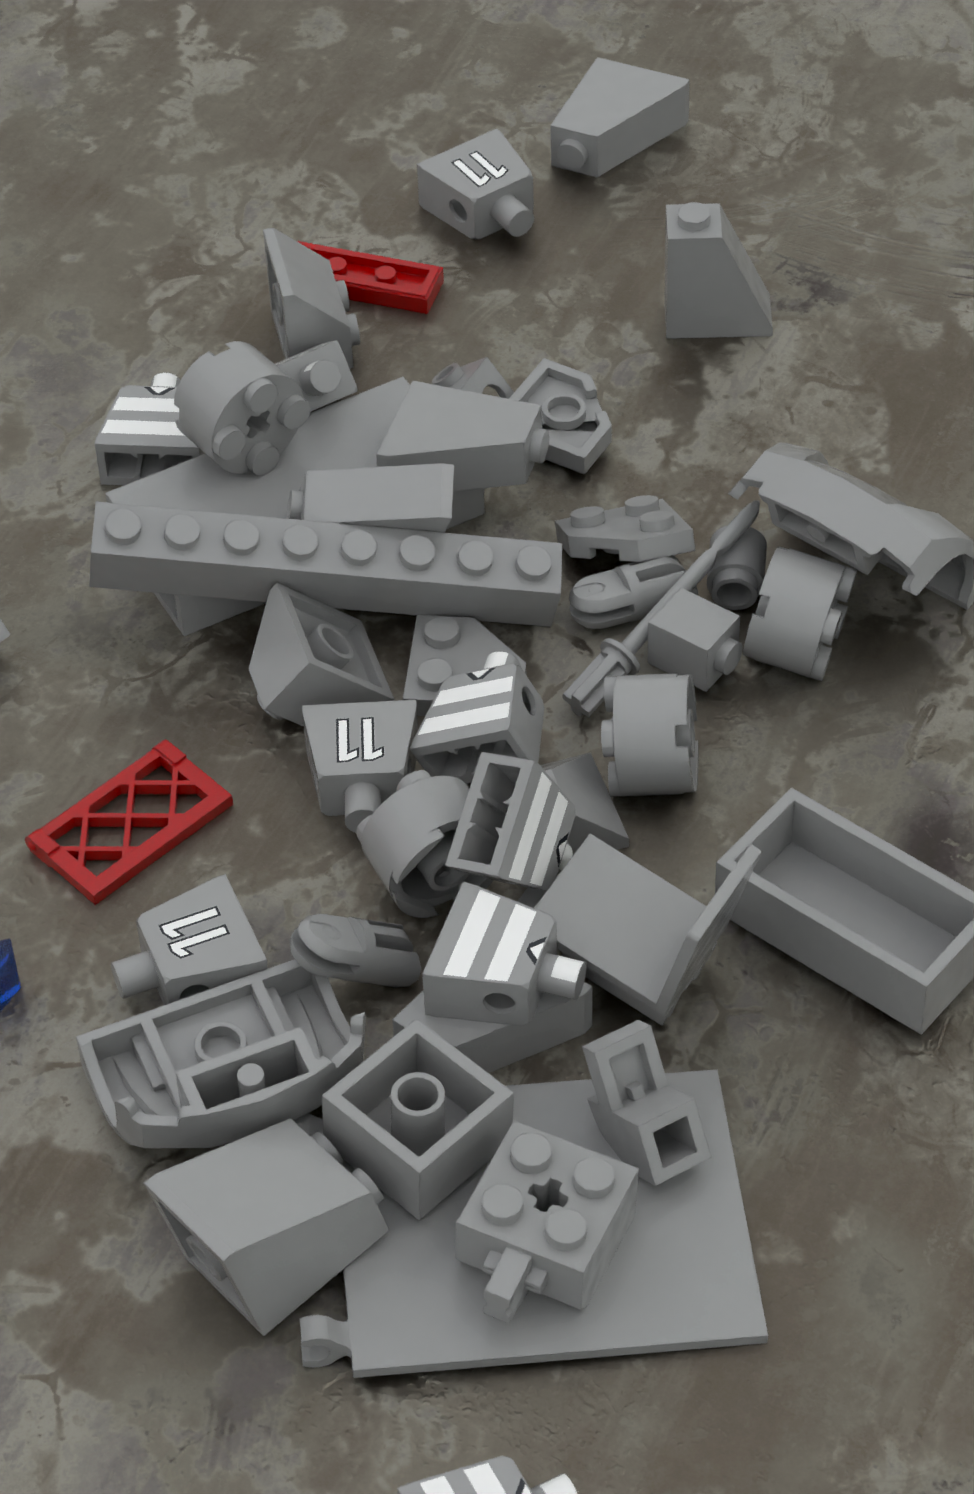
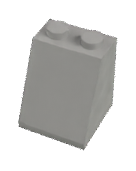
[144,1118,389,1336]

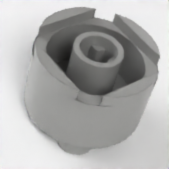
[174,341,311,476]
[743,546,858,681]
[601,673,699,797]
[356,770,494,918]

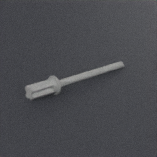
[562,500,760,718]

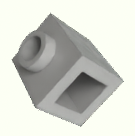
[648,588,743,692]

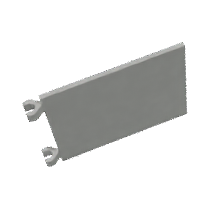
[293,1069,768,1378]

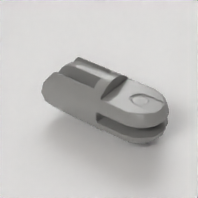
[569,555,698,629]
[289,914,421,988]

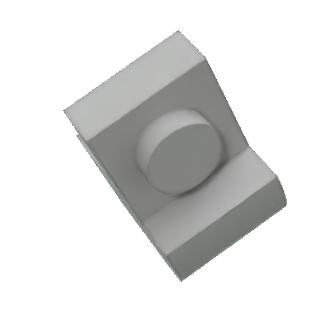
[582,1020,712,1186]

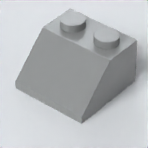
[263,228,360,369]

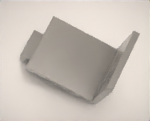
[517,834,762,1025]

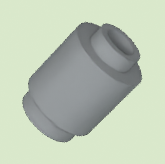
[706,526,767,610]

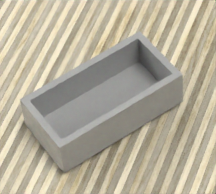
[715,787,974,1035]

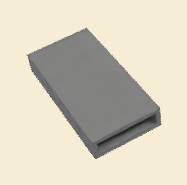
[105,377,487,636]

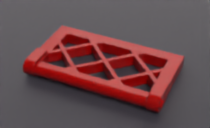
[25,739,233,905]

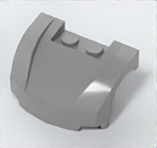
[728,443,974,610]
[76,959,366,1148]

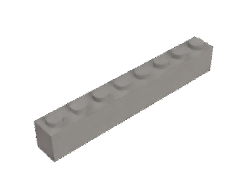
[89,501,562,627]

